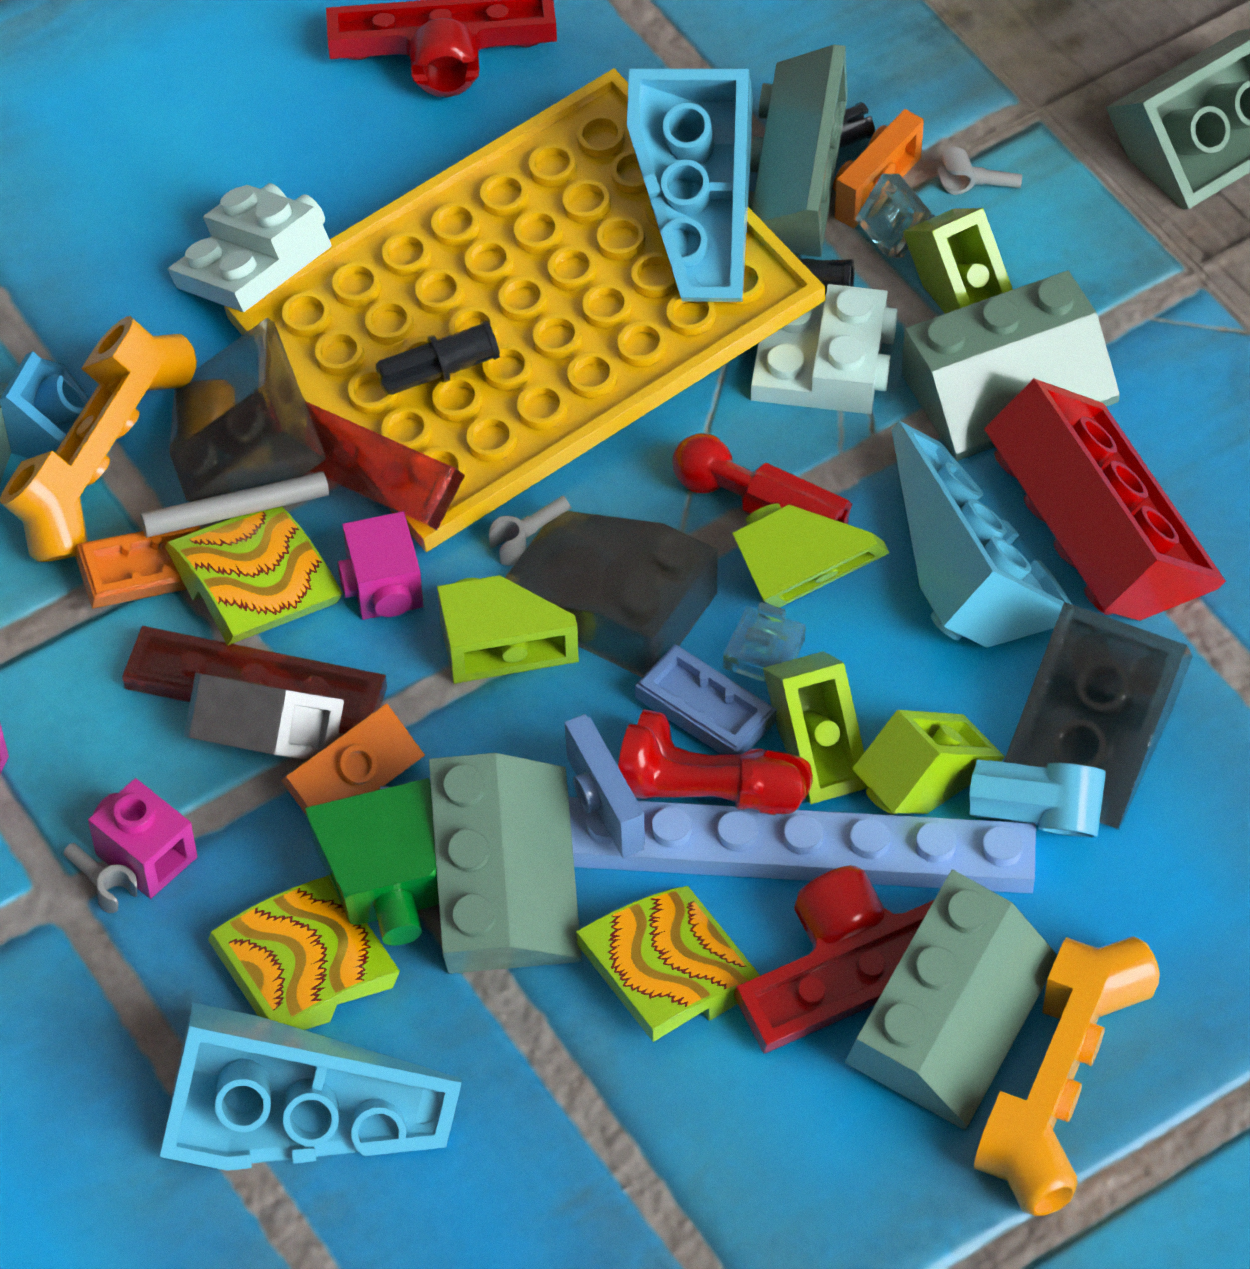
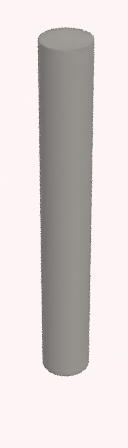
[140,471,329,538]

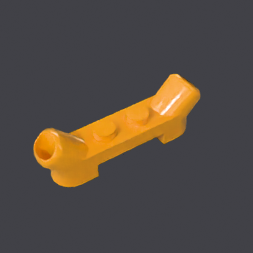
[0,316,197,562]
[974,936,1160,1216]

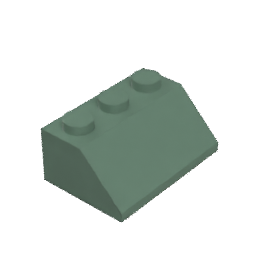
[1106,29,1250,209]
[748,44,848,257]
[901,270,1120,461]
[429,753,582,974]
[845,869,1057,1130]

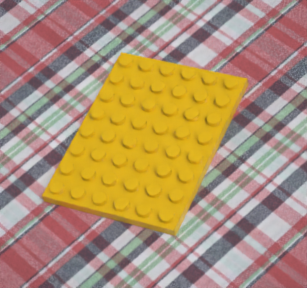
[224,68,826,553]

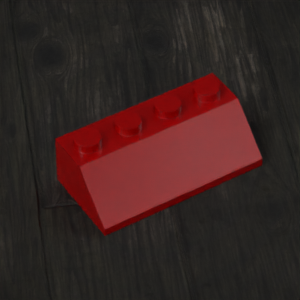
[984,378,1226,621]

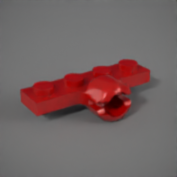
[326,0,557,97]
[734,865,934,1054]

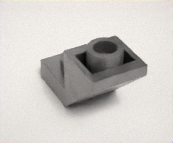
[184,673,344,760]

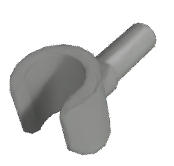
[937,147,1022,195]
[489,495,571,566]
[64,843,137,913]

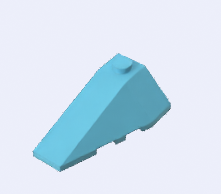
[627,69,753,302]
[891,421,1078,648]
[160,1002,462,1171]

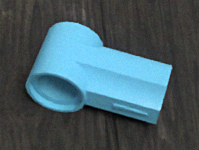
[969,759,1106,837]

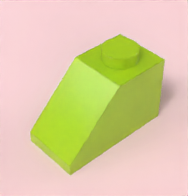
[902,208,1013,314]
[733,503,889,609]
[437,575,579,684]
[763,651,868,804]
[852,710,1005,814]

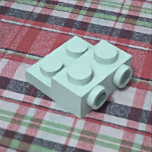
[168,183,332,312]
[751,284,898,414]

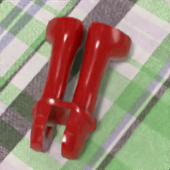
[618,709,813,816]

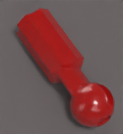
[672,433,853,524]

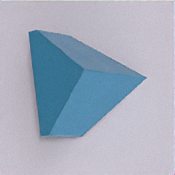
[0,351,116,459]

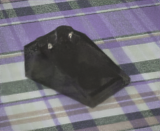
[170,317,326,521]
[505,511,718,677]
[1004,602,1193,830]

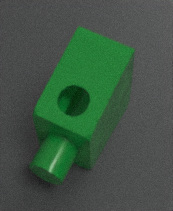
[305,778,439,946]

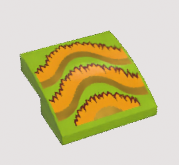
[165,506,343,646]
[208,876,400,1030]
[576,886,760,1042]

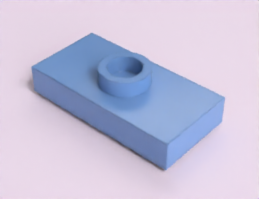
[635,644,777,754]
[564,714,645,858]

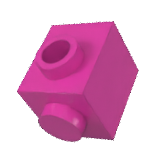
[337,511,424,620]
[88,778,198,899]

